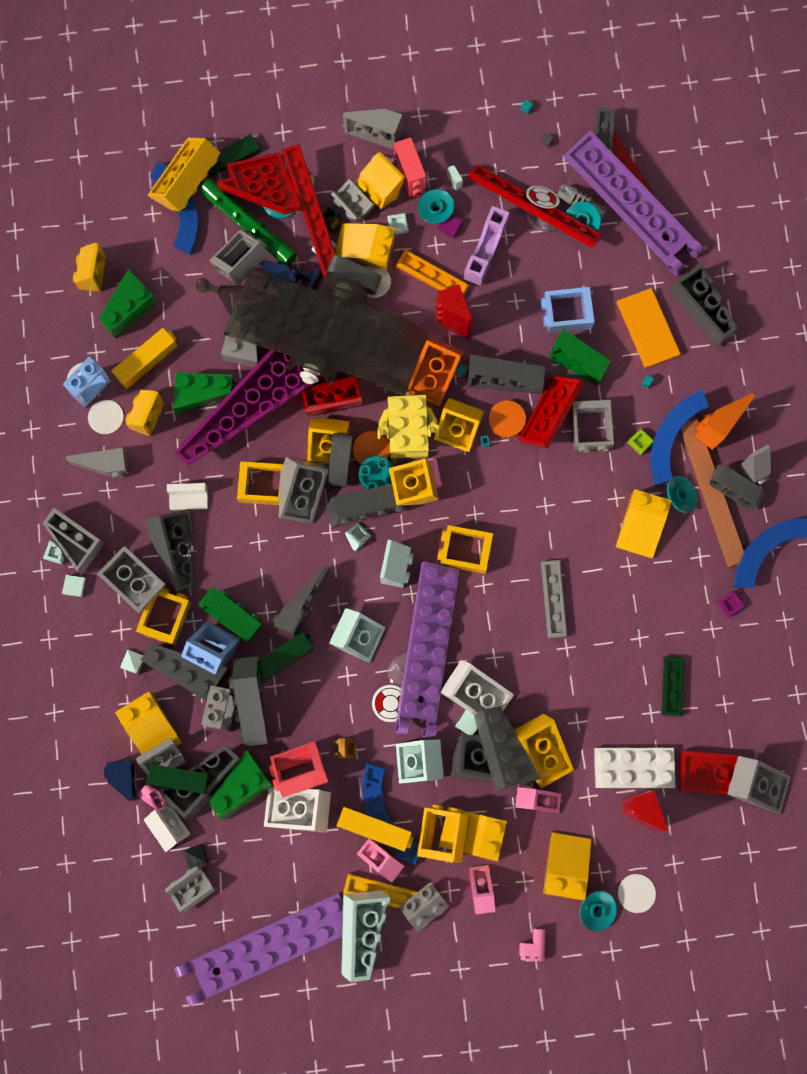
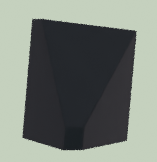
[323,208,342,234]
[183,844,208,869]

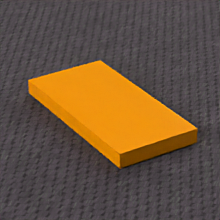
[617,288,680,369]

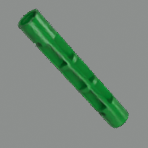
[200,178,297,266]

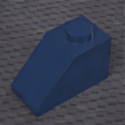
[260,261,301,297]
[104,760,136,801]

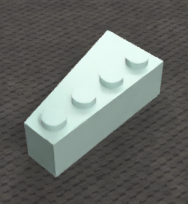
[342,891,390,982]

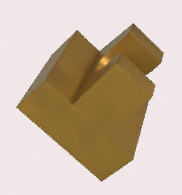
[333,738,356,759]

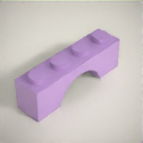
[464,206,510,286]

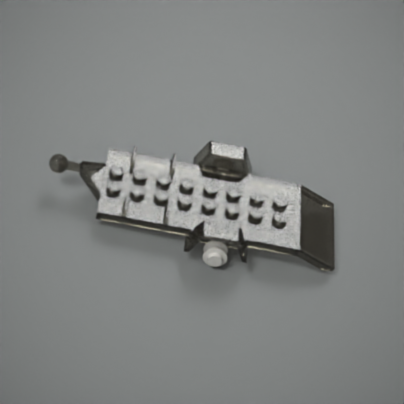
[195,270,429,396]

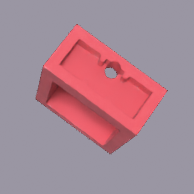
[394,137,426,198]
[269,741,328,798]

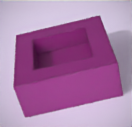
[438,215,463,238]
[716,591,744,618]

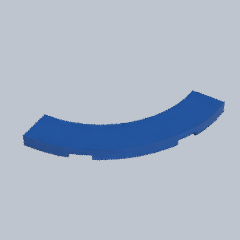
[150,161,199,255]
[651,390,709,487]
[733,518,807,589]
[363,763,419,865]

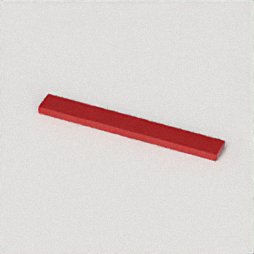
[282,144,342,290]
[467,165,603,248]

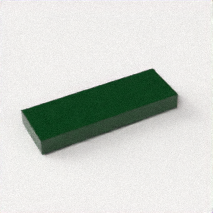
[209,134,260,176]
[661,656,684,717]
[146,764,209,794]

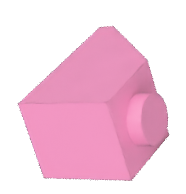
[515,787,561,814]
[357,838,404,882]
[469,865,495,914]

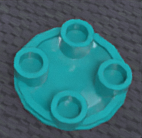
[359,455,395,489]

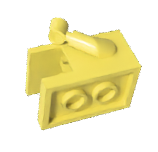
[377,392,440,460]

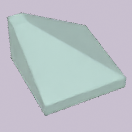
[345,523,371,551]
[120,650,144,675]

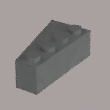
[669,263,738,347]
[467,354,545,394]
[325,484,409,529]
[141,643,230,702]
[229,656,268,747]
[474,706,541,792]
[158,745,241,820]

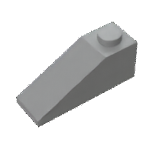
[738,445,771,486]
[66,448,129,478]

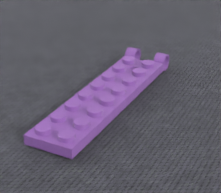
[563,130,703,275]
[395,562,460,740]
[174,893,343,1007]

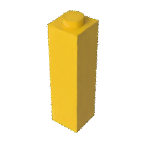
[111,328,178,389]
[337,807,414,852]

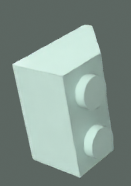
[380,540,414,588]
[329,608,385,663]
[396,740,444,784]

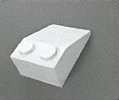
[440,660,514,715]
[264,787,331,833]

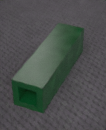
[257,632,315,684]

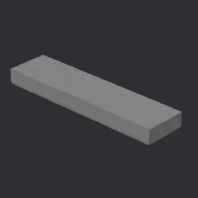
[541,560,568,638]

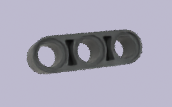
[326,255,382,295]
[327,433,353,487]
[709,465,765,510]

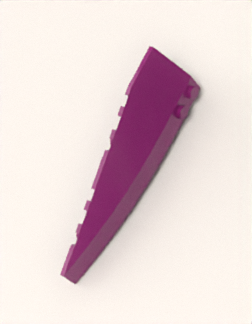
[174,316,345,466]

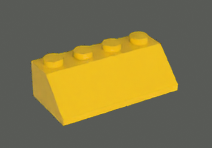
[148,138,220,211]

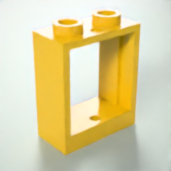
[237,461,284,505]
[437,525,493,574]
[136,588,191,646]
[417,805,469,863]

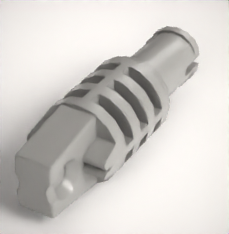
[557,184,607,219]

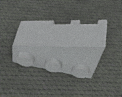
[221,301,259,367]
[42,508,105,575]

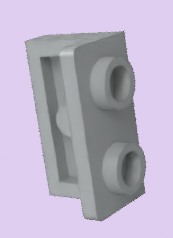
[331,179,376,221]
[136,738,186,776]
[165,866,215,914]
[400,883,449,932]

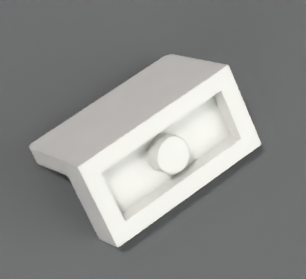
[167,483,208,511]
[144,802,190,852]

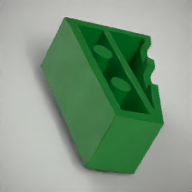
[98,269,157,339]
[549,328,611,386]
[173,373,235,415]
[198,586,263,644]
[209,751,273,820]

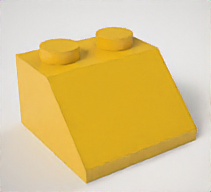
[357,152,405,209]
[73,243,106,292]
[125,390,165,436]
[434,398,484,452]
[307,417,350,463]
[389,459,439,506]

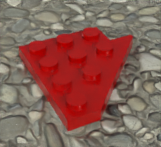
[217,152,301,215]

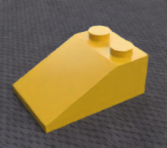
[335,223,396,270]
[616,489,672,559]
[115,691,182,754]
[514,713,574,789]
[439,807,507,861]
[543,832,591,901]

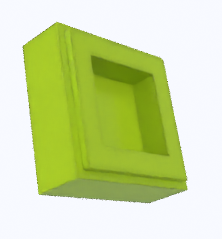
[627,429,654,456]

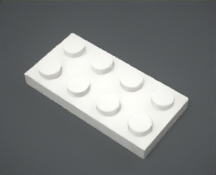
[594,748,675,788]

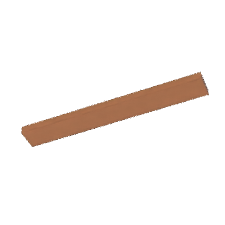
[680,419,744,567]

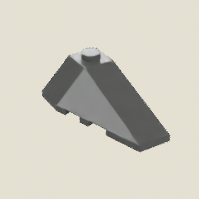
[145,509,193,591]
[273,565,330,637]
[451,733,533,786]

